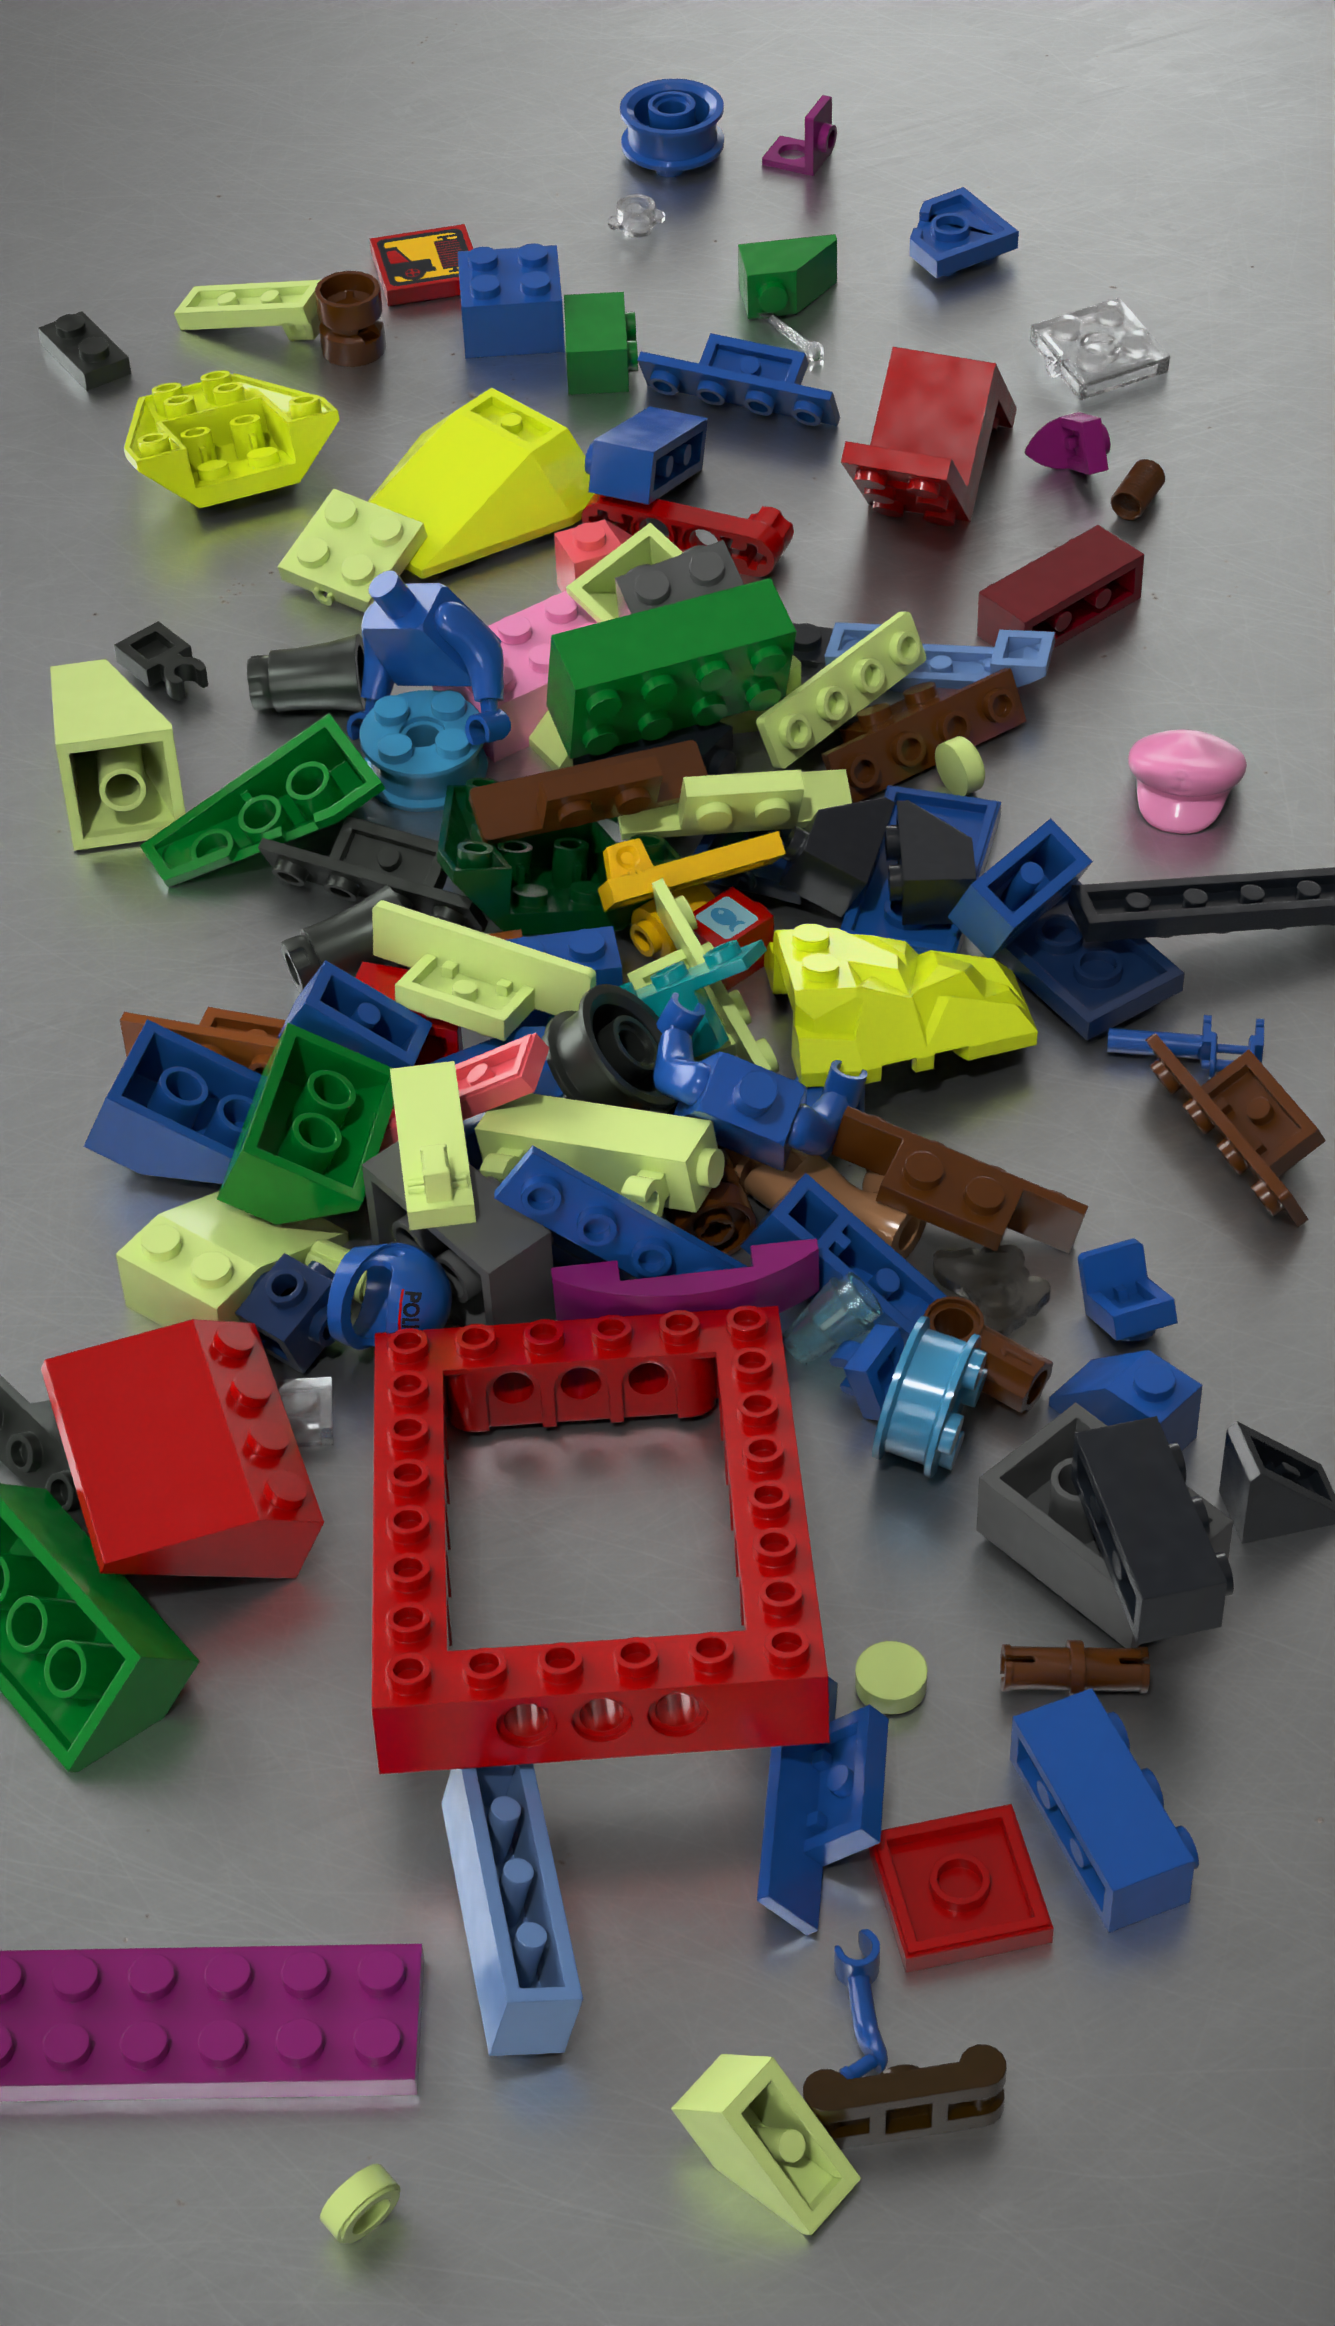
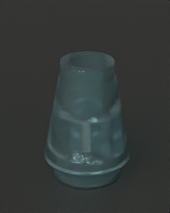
[782,1272,883,1365]

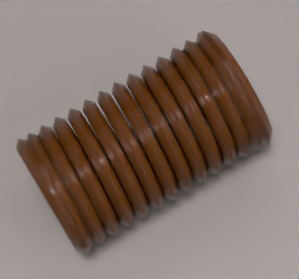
[1110,459,1165,520]

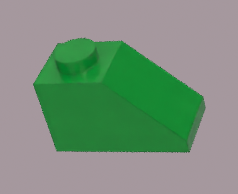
[738,234,837,319]

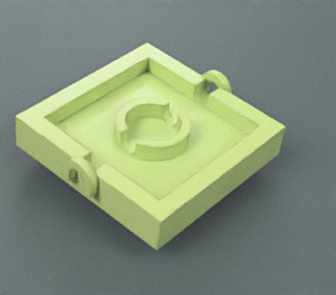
[277,488,427,613]

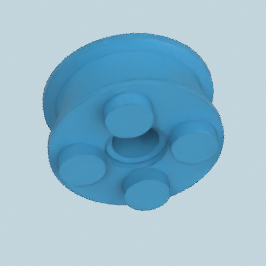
[360,690,488,813]
[872,1315,988,1479]

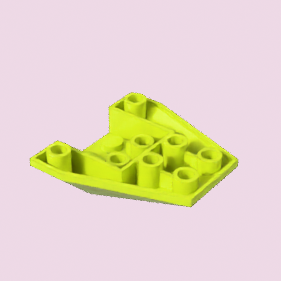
[124,370,340,508]
[368,388,594,579]

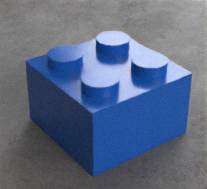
[458,243,565,359]

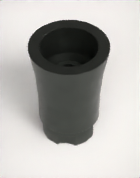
[247,634,366,712]
[281,885,404,993]

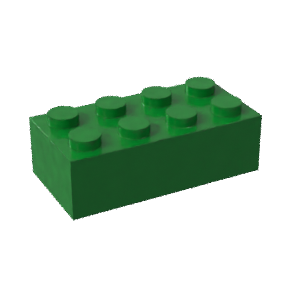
[546,578,797,759]

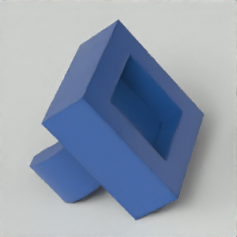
[829,1324,905,1421]

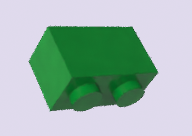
[564,292,638,395]

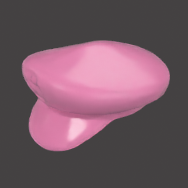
[1128,729,1247,834]

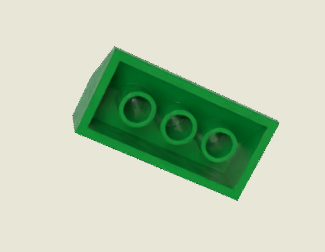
[0,1483,200,1772]

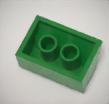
[217,1023,394,1225]

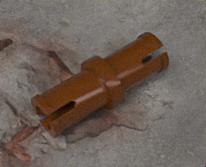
[1000,1640,1150,1697]

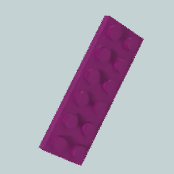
[0,1944,424,2102]

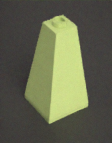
[50,659,186,851]

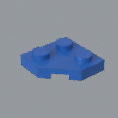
[909,187,1019,278]

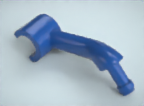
[834,1929,888,2079]

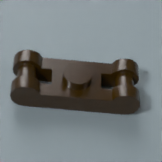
[803,2044,1007,2150]

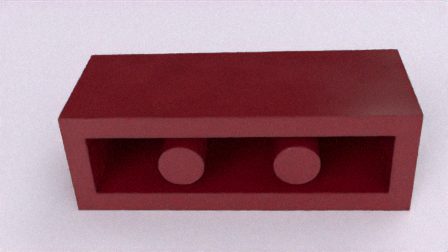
[977,525,1144,649]

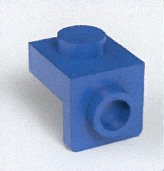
[1078,1238,1178,1341]

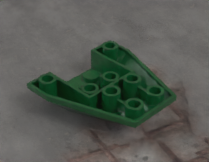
[437,777,681,936]

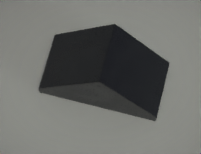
[1219,1421,1335,1544]

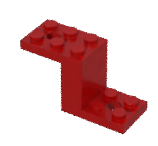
[841,347,1017,526]

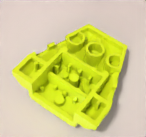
[764,924,1038,1087]

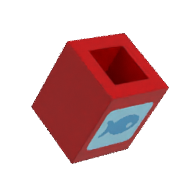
[693,886,775,991]

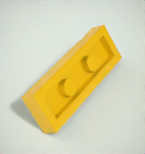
[598,831,786,912]

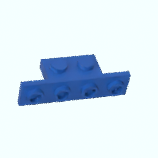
[637,333,841,426]
[494,1145,748,1279]
[757,1676,889,1935]

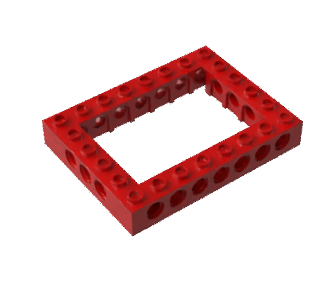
[372,1305,830,1774]

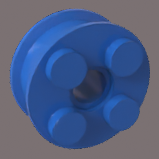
[620,79,724,178]

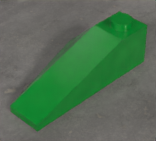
[140,713,386,888]

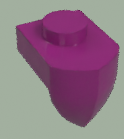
[1024,412,1111,475]

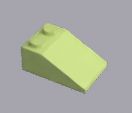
[116,1191,349,1327]

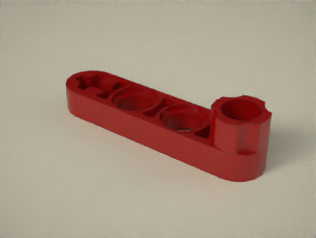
[581,494,794,577]

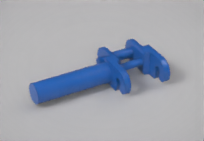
[1107,1015,1264,1080]

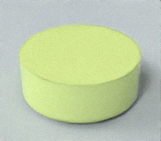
[935,736,985,796]
[855,1641,928,1715]
[320,2164,400,2243]

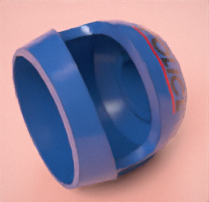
[327,1243,453,1350]

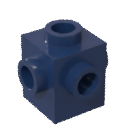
[235,1253,352,1374]

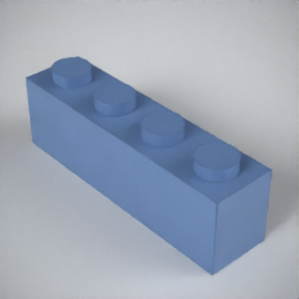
[441,1764,583,2056]

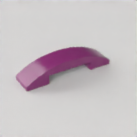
[551,1238,819,1321]

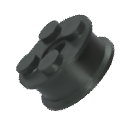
[541,984,675,1111]

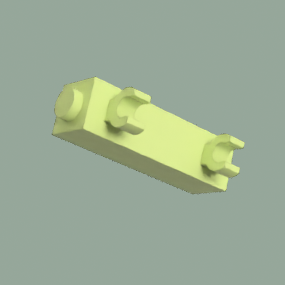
[475,1093,725,1217]

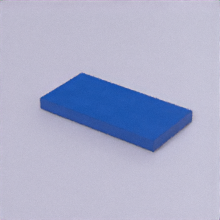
[840,785,1001,954]

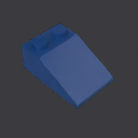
[83,1019,261,1184]

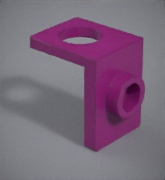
[762,95,837,176]

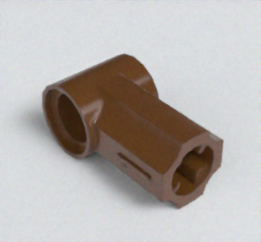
[924,1296,1053,1413]

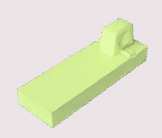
[174,280,321,341]
[390,1061,476,1230]

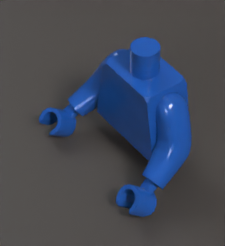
[347,570,511,745]
[653,992,868,1171]

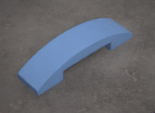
[825,622,1055,693]

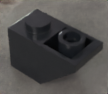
[885,800,976,925]

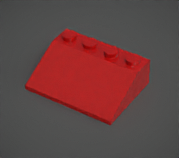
[41,1319,324,1579]

